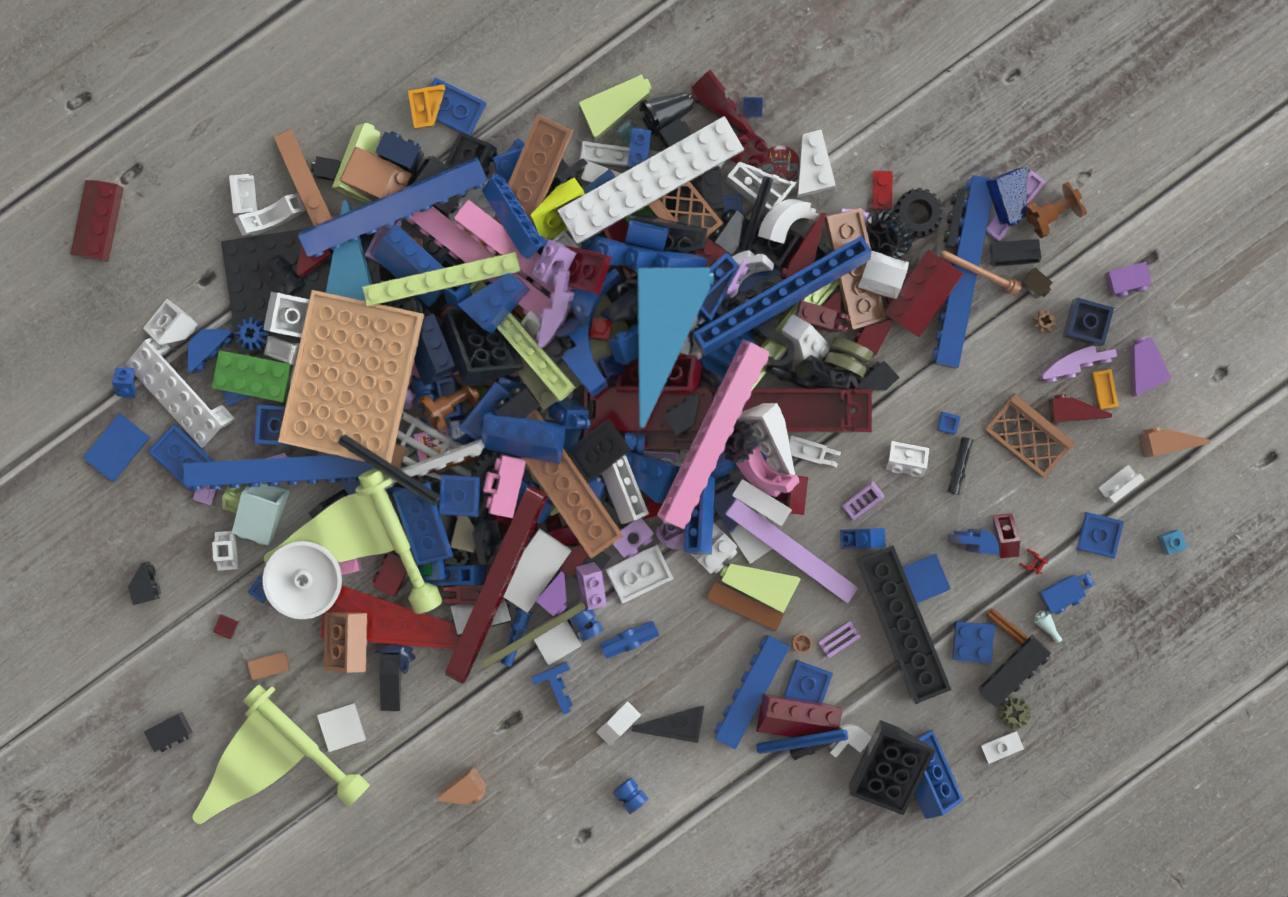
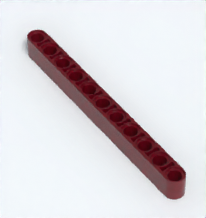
[445,486,548,684]

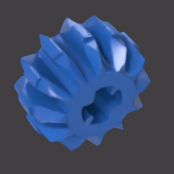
[235,317,269,351]

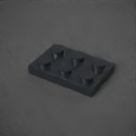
[566,418,632,484]

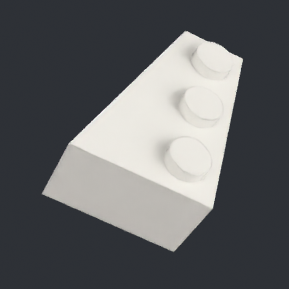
[797,130,835,198]
[725,162,796,215]
[782,314,831,368]

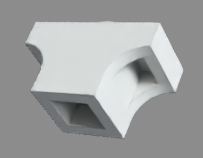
[212,531,238,571]

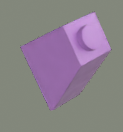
[1130,336,1172,396]

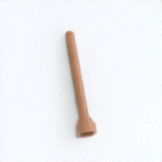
[941,251,1022,296]

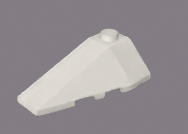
[737,403,795,475]

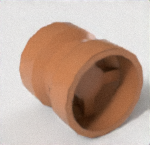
[791,633,812,653]

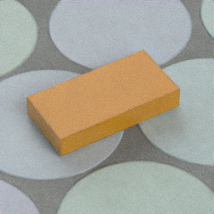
[1091,369,1119,409]

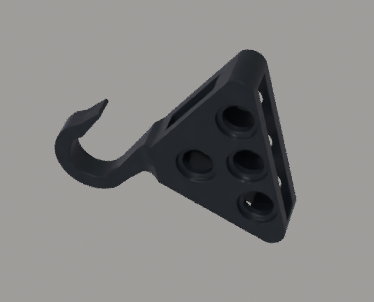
[716,276,795,369]

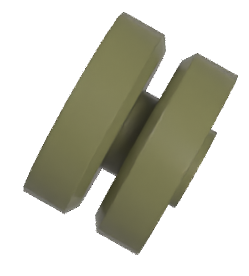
[824,337,873,378]

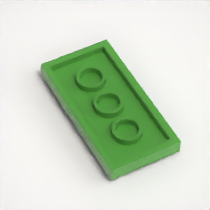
[212,350,293,403]

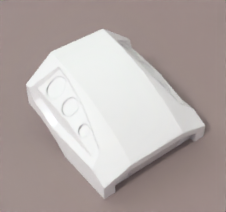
[858,251,909,299]

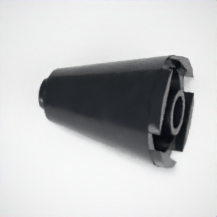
[639,92,694,137]

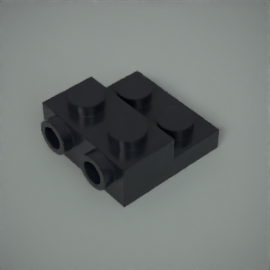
[445,132,497,178]

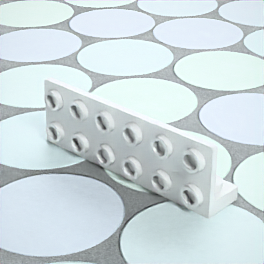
[126,337,235,448]

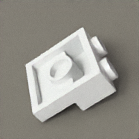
[691,523,738,574]

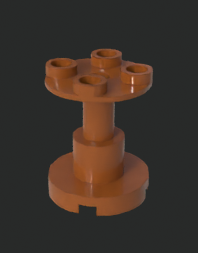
[1024,182,1087,239]
[418,375,479,432]

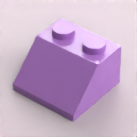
[536,571,568,616]

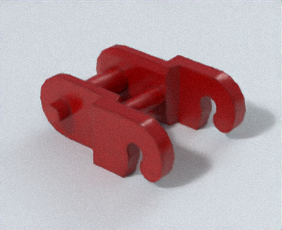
[1019,548,1048,575]

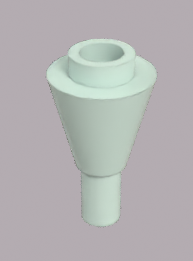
[1033,610,1062,644]

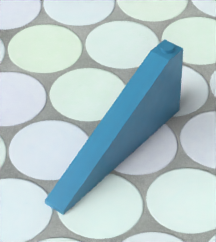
[326,200,373,301]
[637,268,714,428]

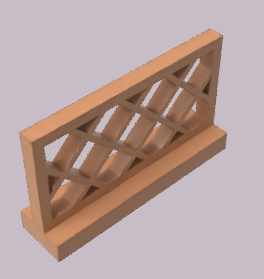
[648,181,724,253]
[985,393,1075,478]

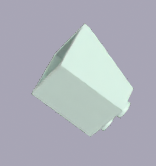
[232,482,290,545]

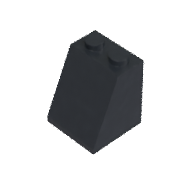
[406,156,470,215]

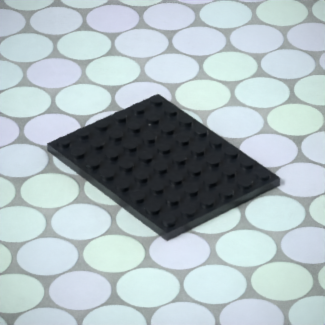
[221,228,380,355]

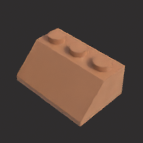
[324,612,367,673]
[437,767,487,805]

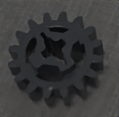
[722,421,756,462]

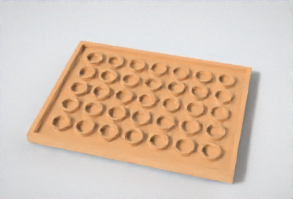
[278,290,424,464]

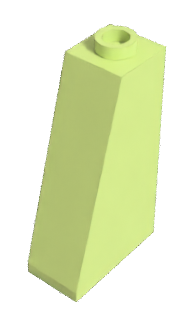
[579,75,652,140]
[332,123,380,204]
[720,563,801,613]

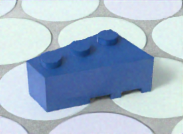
[698,252,740,323]
[458,273,530,333]
[626,450,680,503]

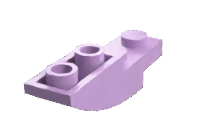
[536,270,575,348]
[1039,345,1117,383]

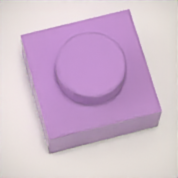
[193,486,218,505]

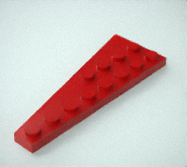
[320,585,461,649]

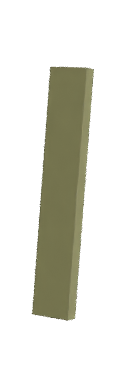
[482,602,586,667]

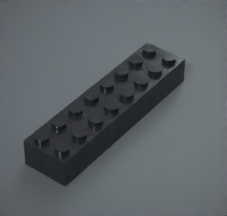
[855,545,952,704]

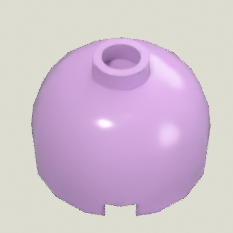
[656,519,685,549]

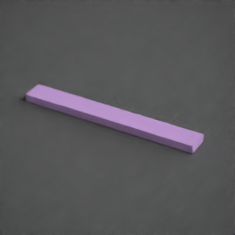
[725,498,858,603]

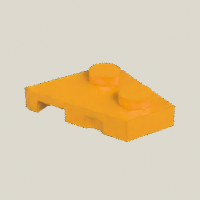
[408,85,445,130]

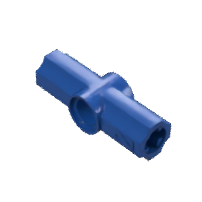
[600,621,659,659]

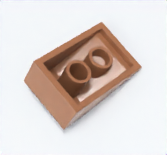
[339,147,411,201]
[1139,427,1210,457]

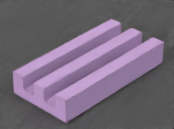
[818,621,861,658]

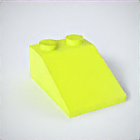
[531,178,585,240]

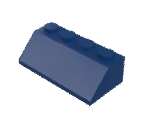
[373,224,444,308]
[482,411,566,464]
[915,730,964,819]

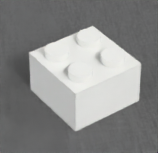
[263,292,310,337]

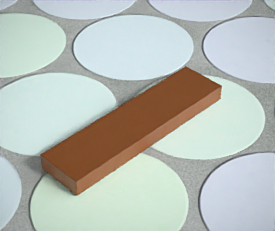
[706,581,784,631]

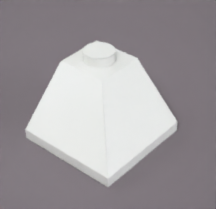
[143,299,198,345]

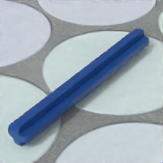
[756,729,848,754]

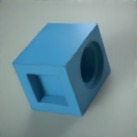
[1157,530,1187,555]

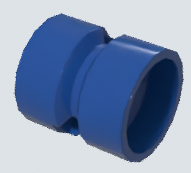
[412,380,440,409]
[570,608,604,642]
[613,777,649,814]

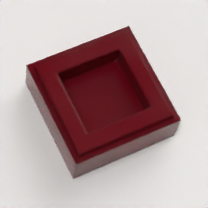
[213,614,239,639]

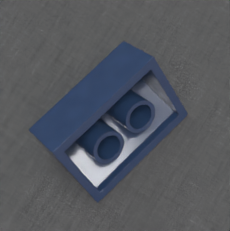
[414,313,458,386]

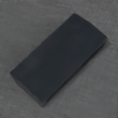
[990,239,1042,267]

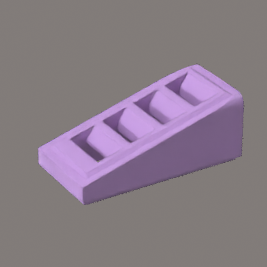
[842,481,884,521]

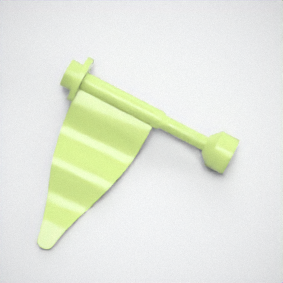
[264,468,443,614]
[192,685,370,825]

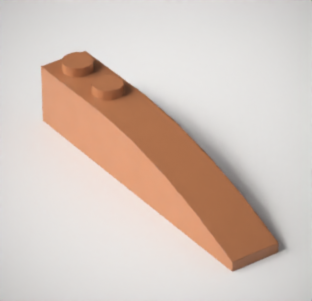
[274,129,333,226]

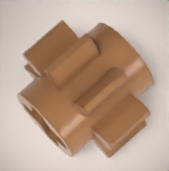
[1032,310,1057,333]

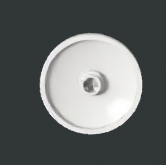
[263,541,342,619]

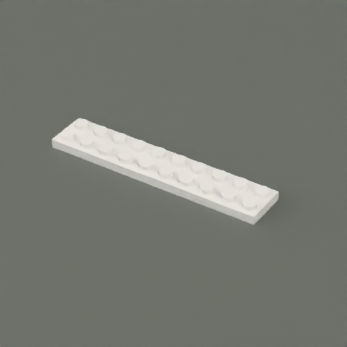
[557,116,744,245]

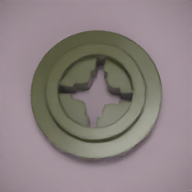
[999,698,1031,729]

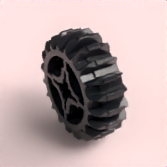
[865,209,914,259]

